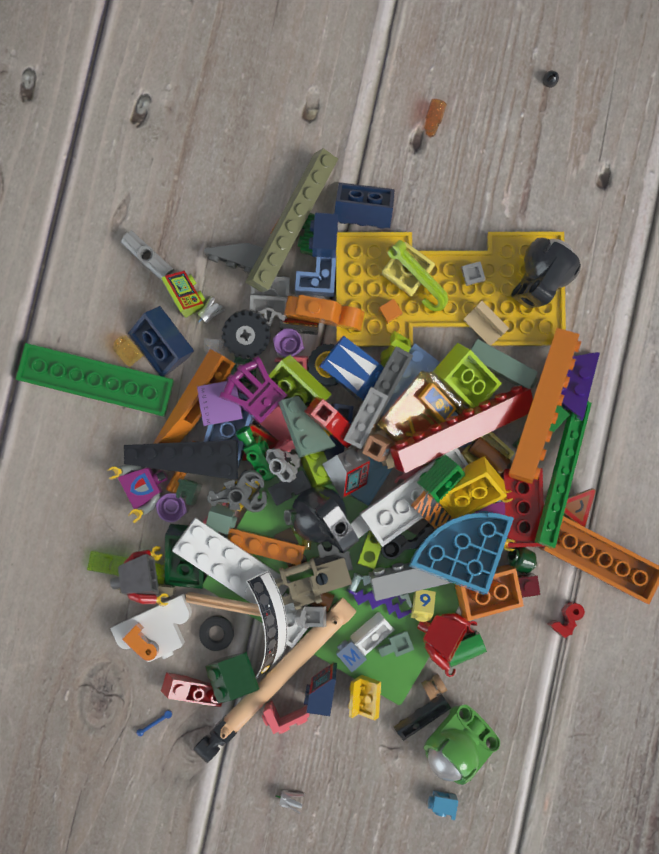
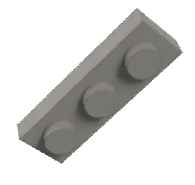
[344,387,388,449]

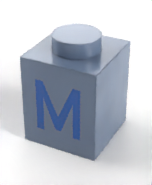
[336,639,367,672]

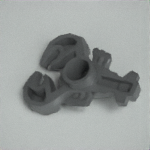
[207,469,267,512]

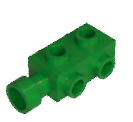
[236,426,275,481]

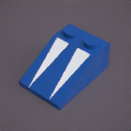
[319,336,384,402]

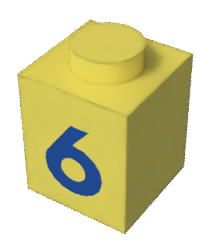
[411,590,436,622]

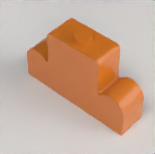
[284,295,365,331]

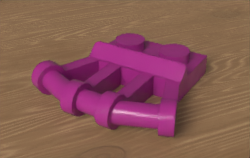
[219,356,287,424]

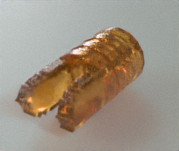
[424,99,447,138]

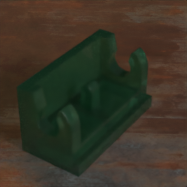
[176,478,203,505]

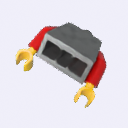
[110,546,169,607]

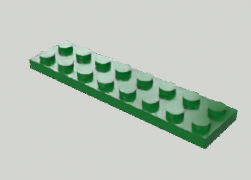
[16,343,174,417]

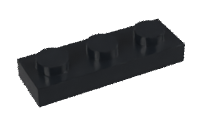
[394,694,451,741]

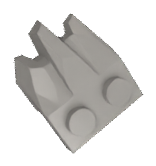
[250,276,290,326]

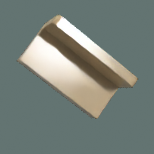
[464,301,509,346]

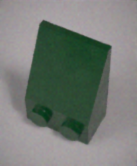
[165,523,205,589]

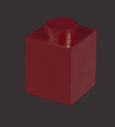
[518,574,541,598]

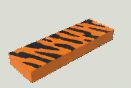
[411,491,453,529]

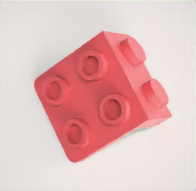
[260,405,295,452]
[262,701,310,734]

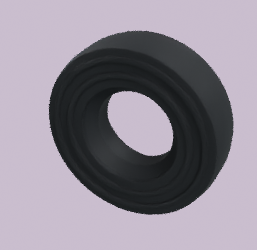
[199,616,234,651]

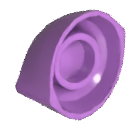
[273,329,305,357]
[156,493,188,522]

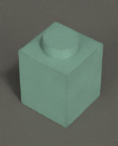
[206,504,237,534]

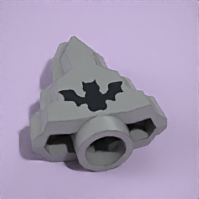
[266,449,301,483]

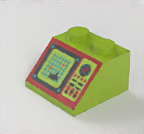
[162,270,206,318]

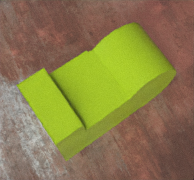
[380,331,411,367]
[357,530,381,569]

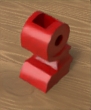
[547,602,585,639]

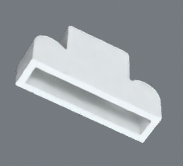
[110,593,192,662]

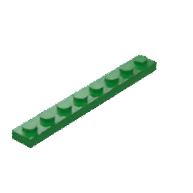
[535,401,592,548]

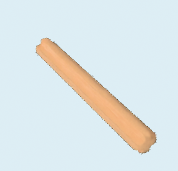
[185,592,261,617]

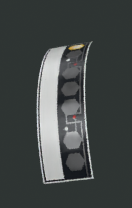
[246,570,288,678]

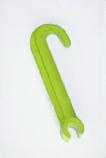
[388,240,448,311]

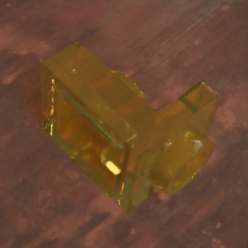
[112,335,144,367]

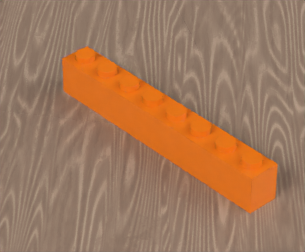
[509,328,582,484]

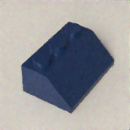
[334,182,395,229]
[128,306,194,377]

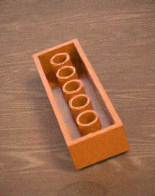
[539,516,659,604]

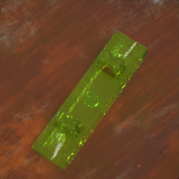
[87,551,165,584]

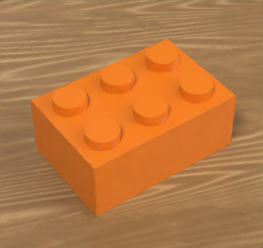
[455,564,524,621]

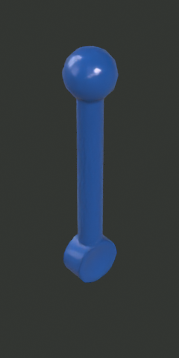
[137,710,172,736]

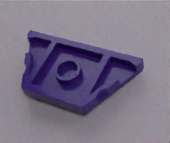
[561,352,600,421]

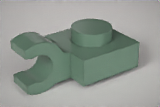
[378,630,414,657]

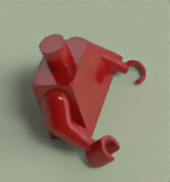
[417,613,477,677]

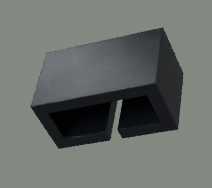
[268,470,311,506]

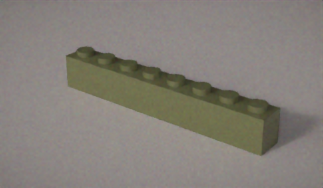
[245,148,338,292]

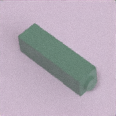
[470,339,538,389]

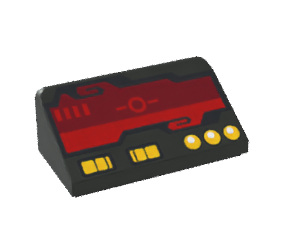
[280,318,319,335]

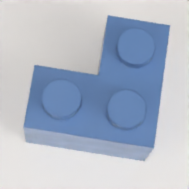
[295,257,336,297]

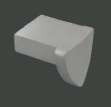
[295,604,326,628]

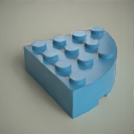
[409,513,514,595]

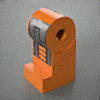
[122,622,159,661]

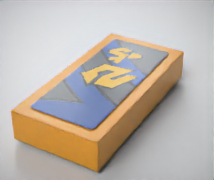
[418,383,456,422]

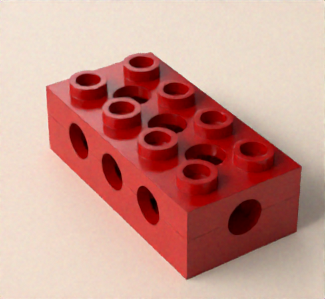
[500,468,545,547]

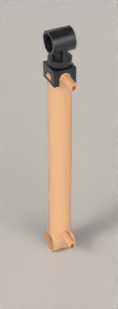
[193,597,357,763]

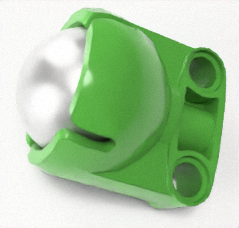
[423,705,500,785]

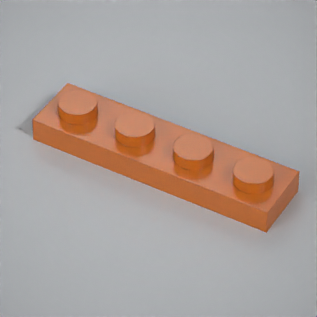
[227,528,305,565]

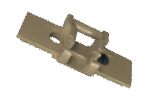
[274,558,352,610]

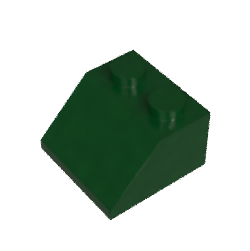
[205,652,260,703]

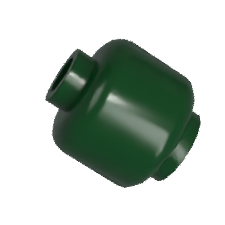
[507,547,537,574]

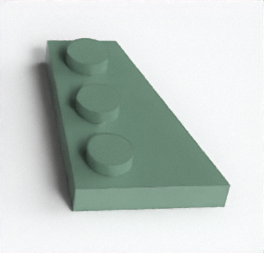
[279,396,336,457]

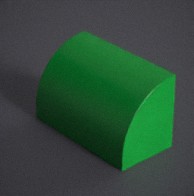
[449,631,487,668]

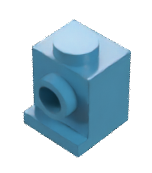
[428,790,459,820]

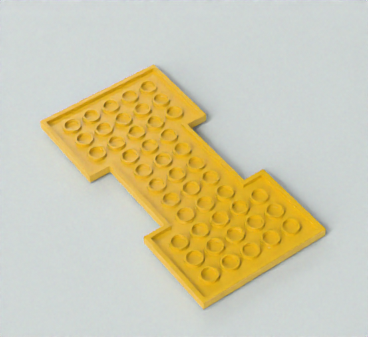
[336,232,566,347]

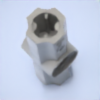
[121,230,174,282]

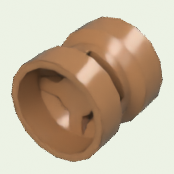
[421,673,448,700]

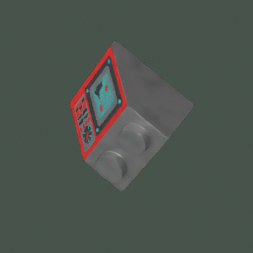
[322,446,370,498]

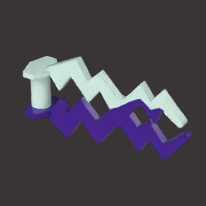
[346,573,412,619]

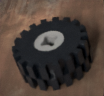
[221,309,271,359]

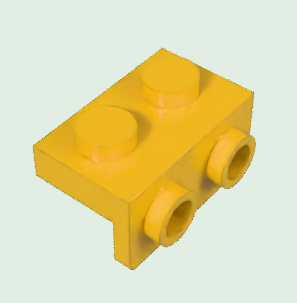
[348,675,381,721]

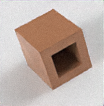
[362,434,394,462]

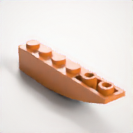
[153,349,235,444]

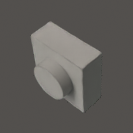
[461,262,486,286]

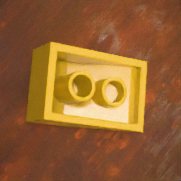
[439,457,507,519]

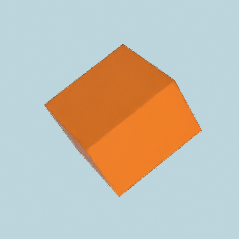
[379,299,403,324]

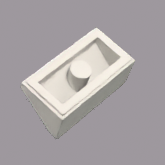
[350,612,394,655]

